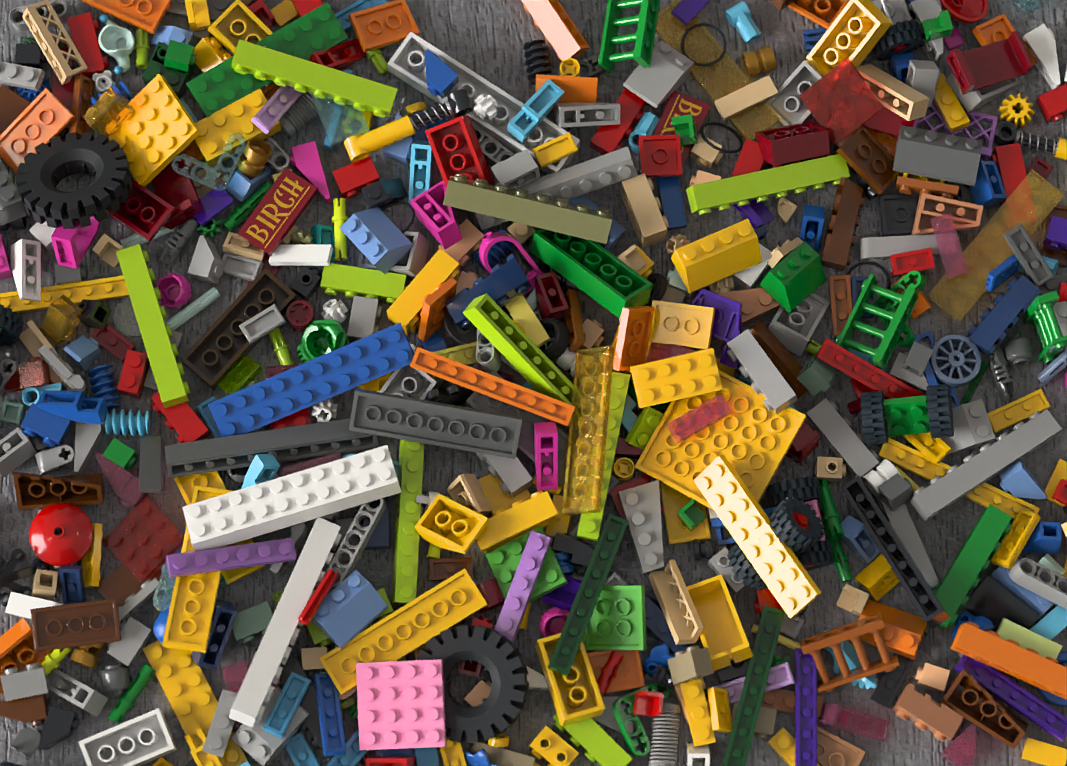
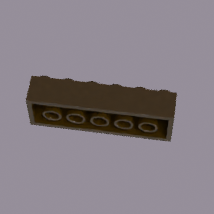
[181,268,297,391]

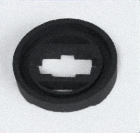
[644,273,668,307]

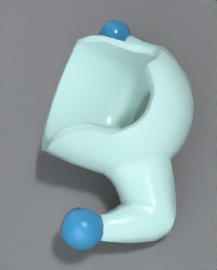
[98,14,135,75]

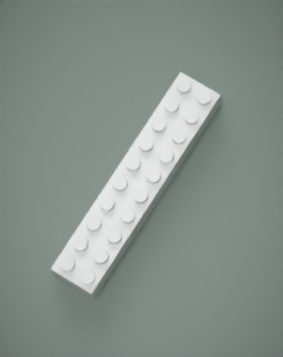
[387,31,580,174]
[182,445,401,551]
[229,517,342,728]

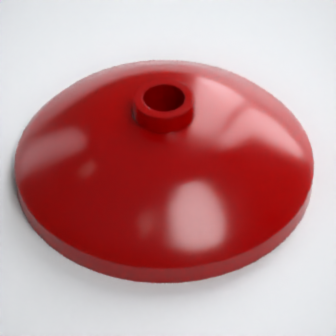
[940,0,988,23]
[29,503,93,566]

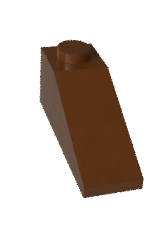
[0,694,49,727]

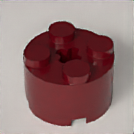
[786,419,821,463]

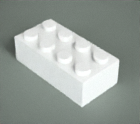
[79,708,177,766]

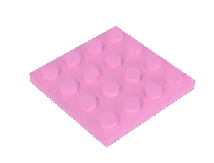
[356,659,446,750]

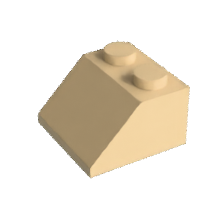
[446,474,492,517]

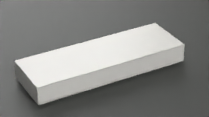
[269,244,333,266]

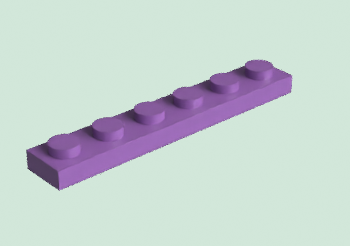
[494,530,553,645]
[166,538,297,578]

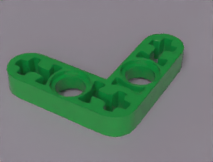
[874,270,926,348]
[612,683,670,757]

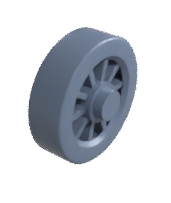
[929,334,981,388]

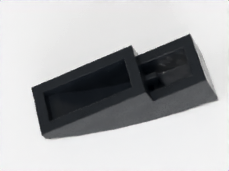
[552,531,615,572]

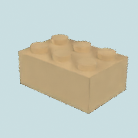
[620,173,669,248]

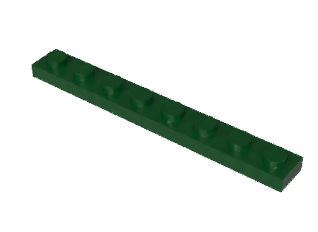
[547,513,629,676]
[723,605,785,766]

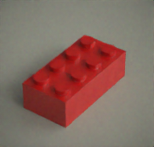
[425,115,495,208]

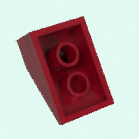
[106,179,176,242]

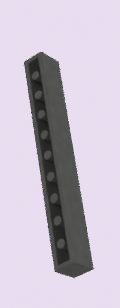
[165,418,378,478]

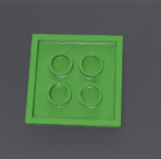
[485,526,568,603]
[583,585,646,650]

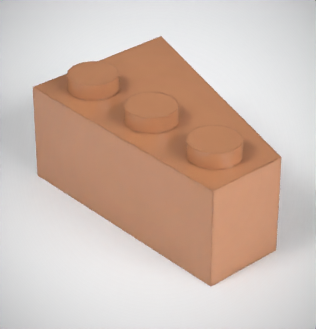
[911,193,983,235]
[717,288,779,328]
[892,683,964,742]

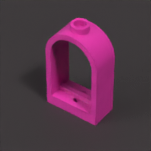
[51,216,101,269]
[479,232,543,295]

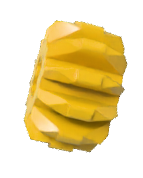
[999,93,1034,128]

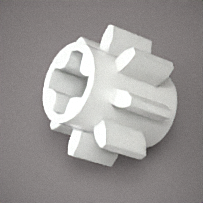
[473,94,499,120]
[321,299,348,323]
[312,398,338,422]

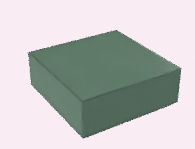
[0,400,26,426]

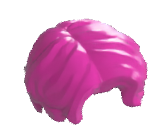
[155,273,192,309]
[539,607,569,638]

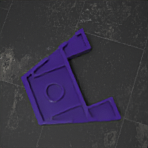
[680,289,742,369]

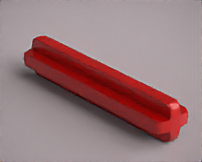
[298,569,338,625]

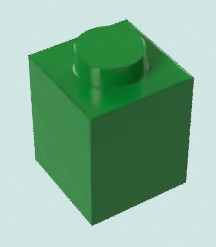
[164,40,197,72]
[103,438,138,472]

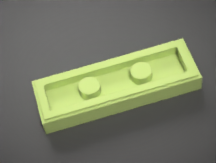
[996,618,1062,659]

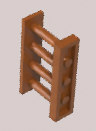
[800,613,900,693]

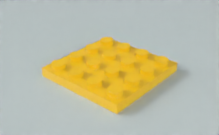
[102,74,201,187]

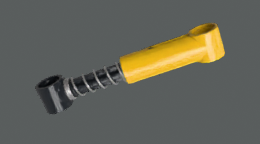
[344,89,474,162]
[994,121,1067,160]

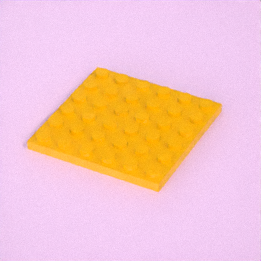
[635,370,807,510]

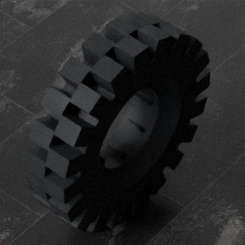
[16,132,133,229]
[415,625,529,743]

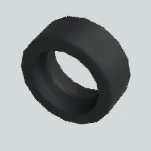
[539,318,570,359]

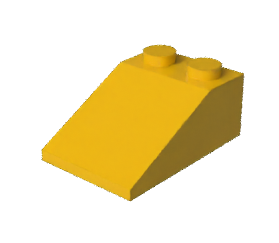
[415,494,489,554]

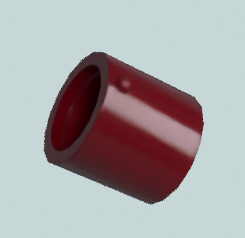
[286,300,315,332]
[476,578,505,613]

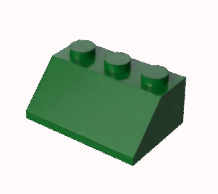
[760,241,826,313]

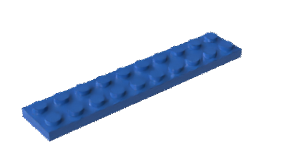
[208,322,414,437]

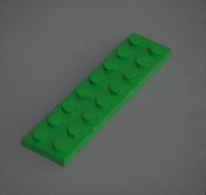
[186,2,348,118]

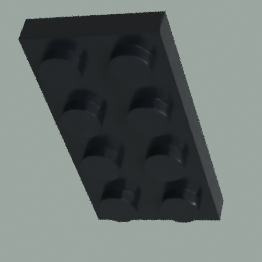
[878,189,964,237]

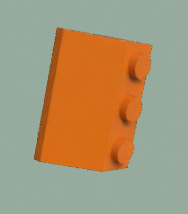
[788,0,850,29]
[535,74,598,113]
[859,599,928,660]
[0,618,52,695]

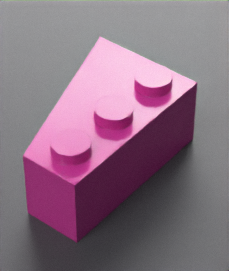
[410,180,463,250]

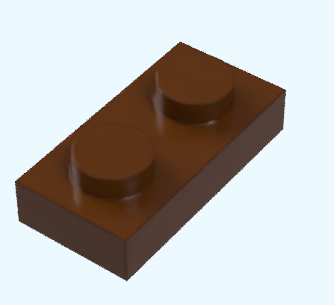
[429,557,473,581]

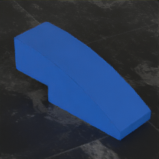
[36,390,108,425]

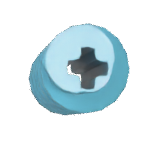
[105,408,151,436]

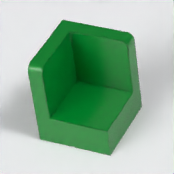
[922,10,953,41]
[672,114,698,146]
[677,499,707,531]

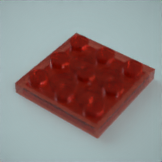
[799,58,885,145]
[102,496,185,584]

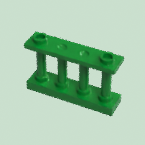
[598,0,660,73]
[835,274,919,370]
[1022,291,1067,364]

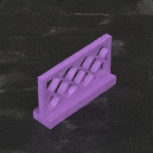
[913,102,998,161]

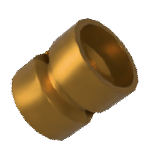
[741,45,777,78]
[236,138,272,177]
[70,643,106,670]

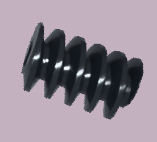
[523,40,552,85]

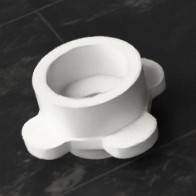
[92,70,115,92]

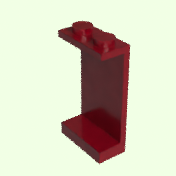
[946,30,1033,94]
[151,153,203,230]

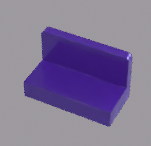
[192,184,234,226]
[733,200,774,229]
[542,575,582,612]

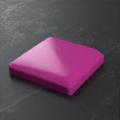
[943,28,965,51]

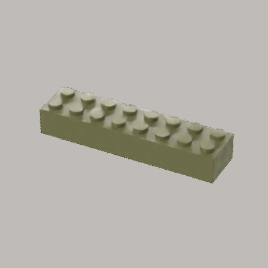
[443,173,613,244]

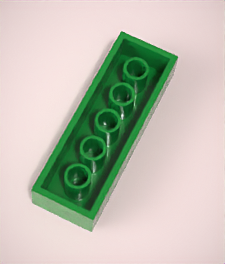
[530,228,653,319]
[920,504,1012,630]

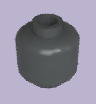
[1004,334,1034,367]
[101,663,130,695]

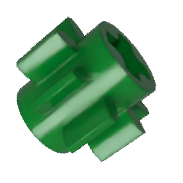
[196,217,222,240]

